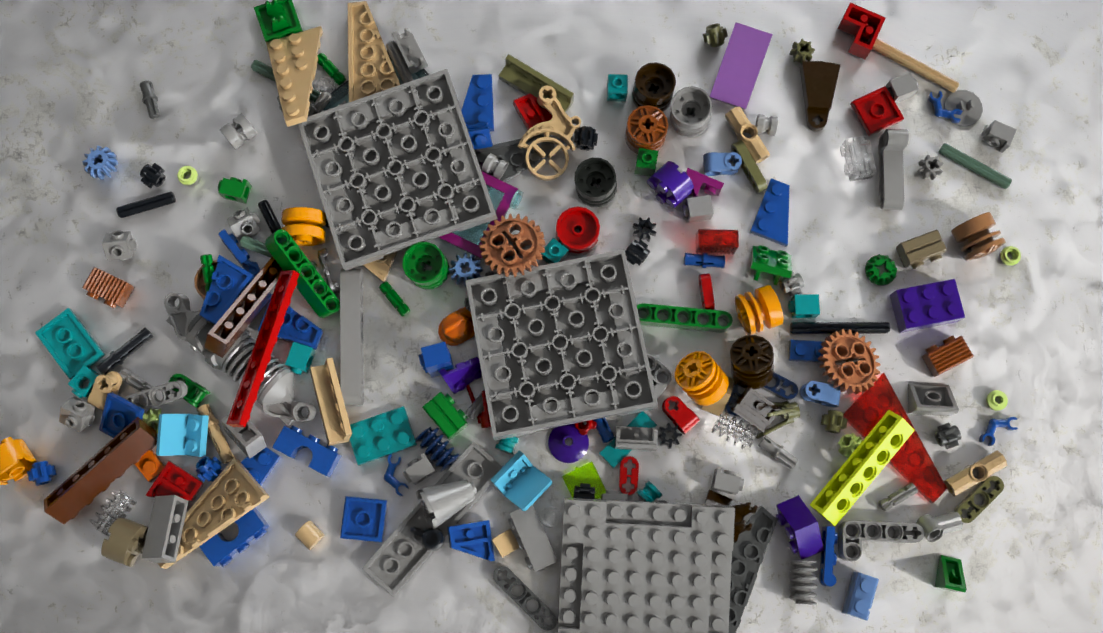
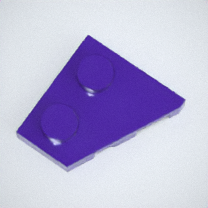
[439,356,482,394]

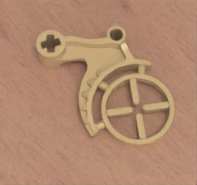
[518,85,581,181]

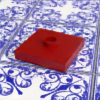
[850,86,904,136]

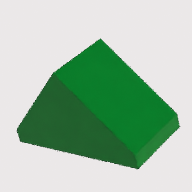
[935,555,967,593]

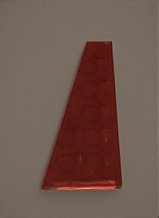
[843,373,947,503]

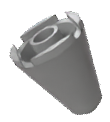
[416,480,477,529]

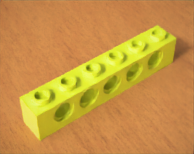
[810,410,915,526]

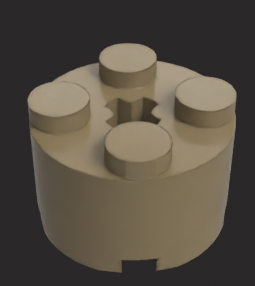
[101,517,148,567]

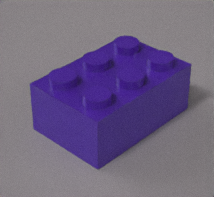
[889,279,965,333]

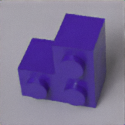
[776,495,824,560]

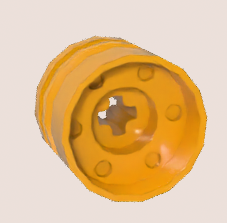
[735,285,784,335]
[674,351,729,406]

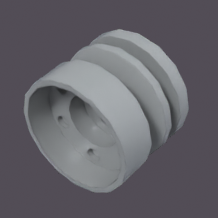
[670,86,712,137]

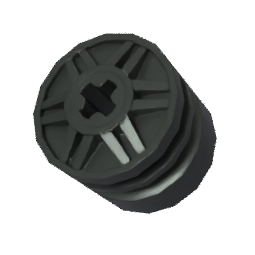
[574,158,617,207]

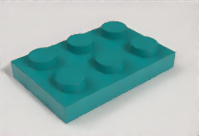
[35,308,105,380]
[350,406,417,465]

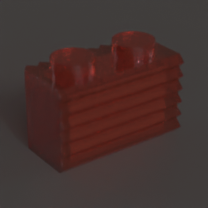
[696,229,739,254]

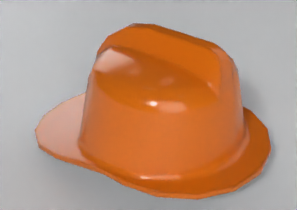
[438,307,475,346]

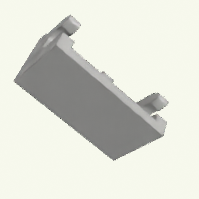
[392,28,428,74]
[615,426,658,451]

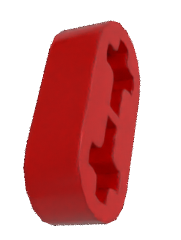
[699,273,715,310]
[619,456,639,496]

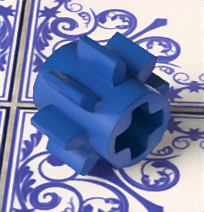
[196,456,222,482]
[27,461,57,486]

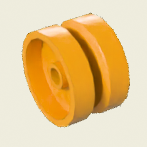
[281,207,326,246]

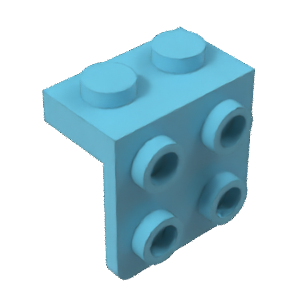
[491,451,552,511]

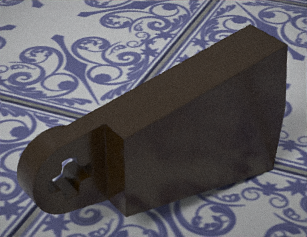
[799,61,841,131]

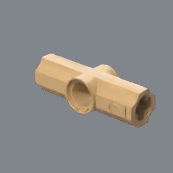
[725,106,770,164]
[944,450,1008,496]

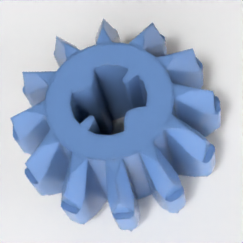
[82,146,119,180]
[449,253,483,287]

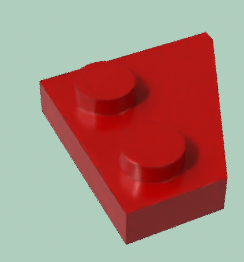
[513,93,552,130]
[146,461,205,501]

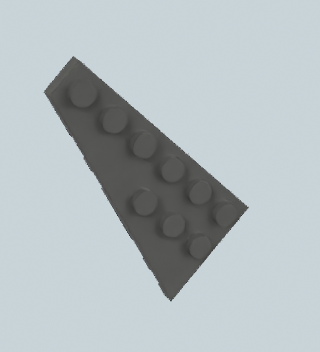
[475,134,555,191]
[729,506,778,633]

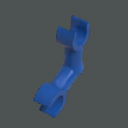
[928,91,963,123]
[979,417,1018,446]
[384,454,409,496]

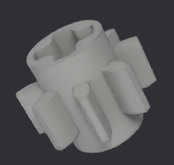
[917,155,944,180]
[779,271,804,296]

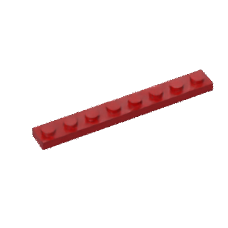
[226,270,299,427]

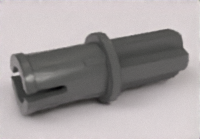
[140,81,160,119]

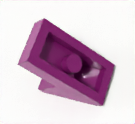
[686,168,724,197]

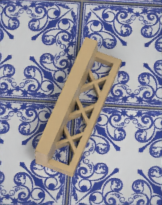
[309,358,352,446]

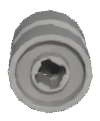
[219,113,257,150]

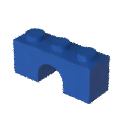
[419,342,454,378]
[272,425,342,477]
[199,507,269,567]

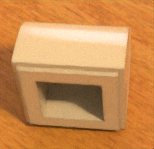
[295,521,325,550]

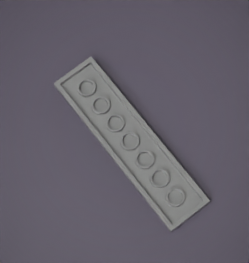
[362,441,502,597]

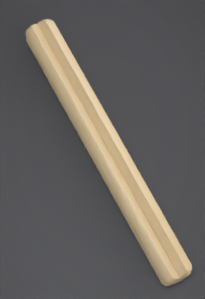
[872,39,959,93]

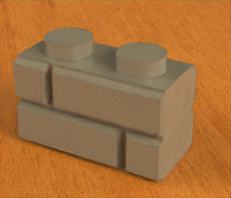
[896,229,947,269]

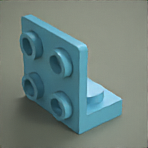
[156,414,209,457]

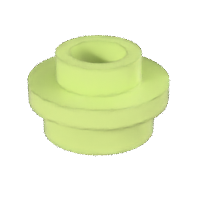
[177,166,198,185]
[1000,246,1021,266]
[986,390,1008,411]

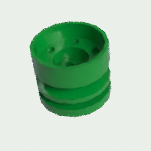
[402,242,450,290]

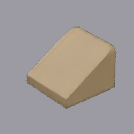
[492,529,520,558]

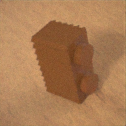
[82,267,134,309]
[922,335,974,377]

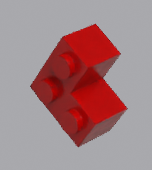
[837,2,886,60]

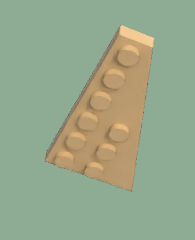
[158,458,270,569]

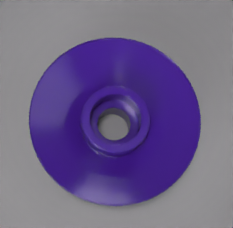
[548,424,589,463]

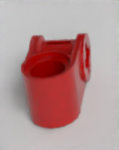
[662,396,700,435]

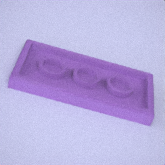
[710,22,773,109]

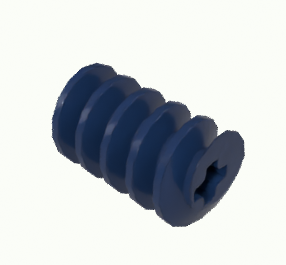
[415,427,459,472]

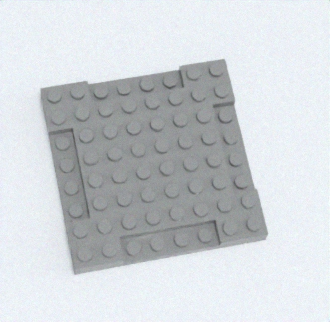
[298,69,498,271]
[465,249,658,440]
[558,498,735,633]

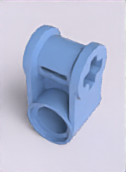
[703,152,742,176]
[800,381,841,407]

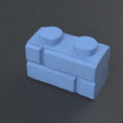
[842,572,879,621]

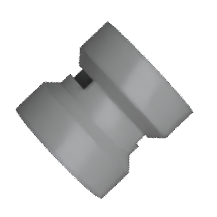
[755,114,778,136]
[482,153,508,180]

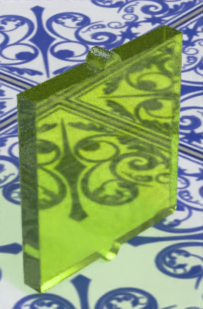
[562,462,606,499]

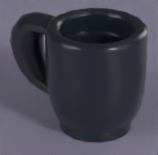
[410,526,445,551]

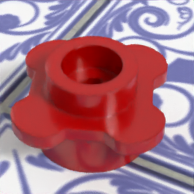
[574,420,597,435]

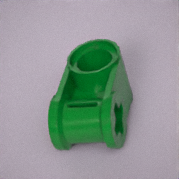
[169,374,211,408]

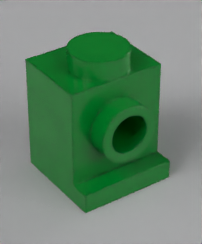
[218,177,252,204]

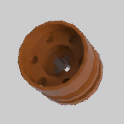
[625,105,668,154]

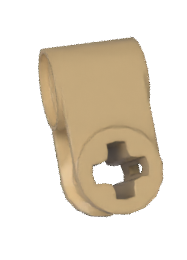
[87,371,122,411]

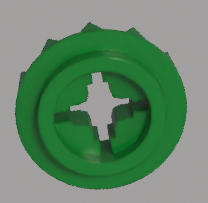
[865,254,898,286]

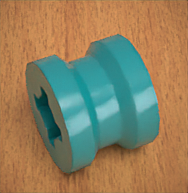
[495,437,519,455]
[636,481,663,502]

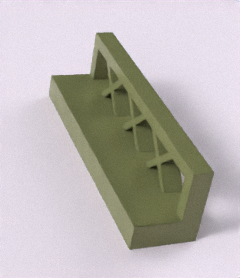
[498,54,574,112]

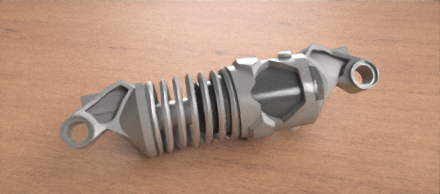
[164,293,317,426]

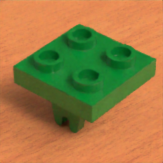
[254,0,303,42]
[750,245,792,286]

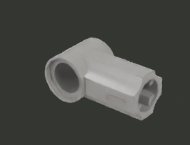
[916,512,963,542]

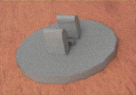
[944,90,983,127]

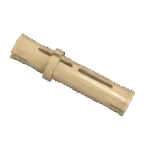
[196,404,235,464]

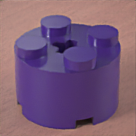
[647,161,694,208]

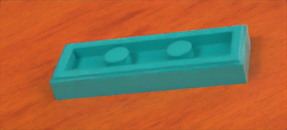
[599,411,657,468]

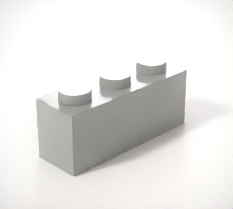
[142,495,189,563]
[508,504,558,572]

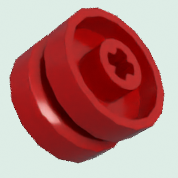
[556,206,600,256]

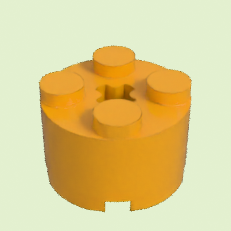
[0,437,37,485]

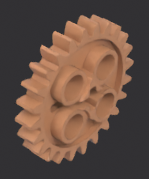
[480,214,546,277]
[818,329,881,395]

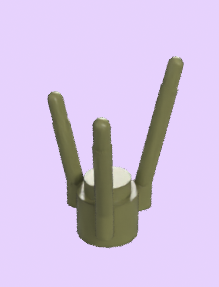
[756,401,800,439]

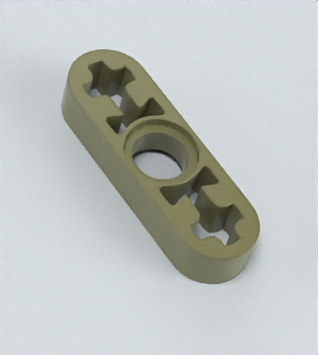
[731,140,768,193]
[954,476,1004,523]

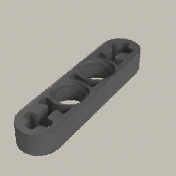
[493,566,557,631]

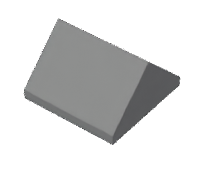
[908,382,959,416]

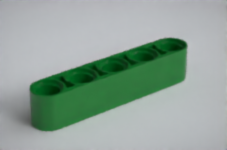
[265,230,340,318]
[637,303,733,333]

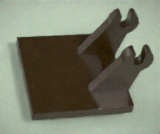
[704,489,758,543]

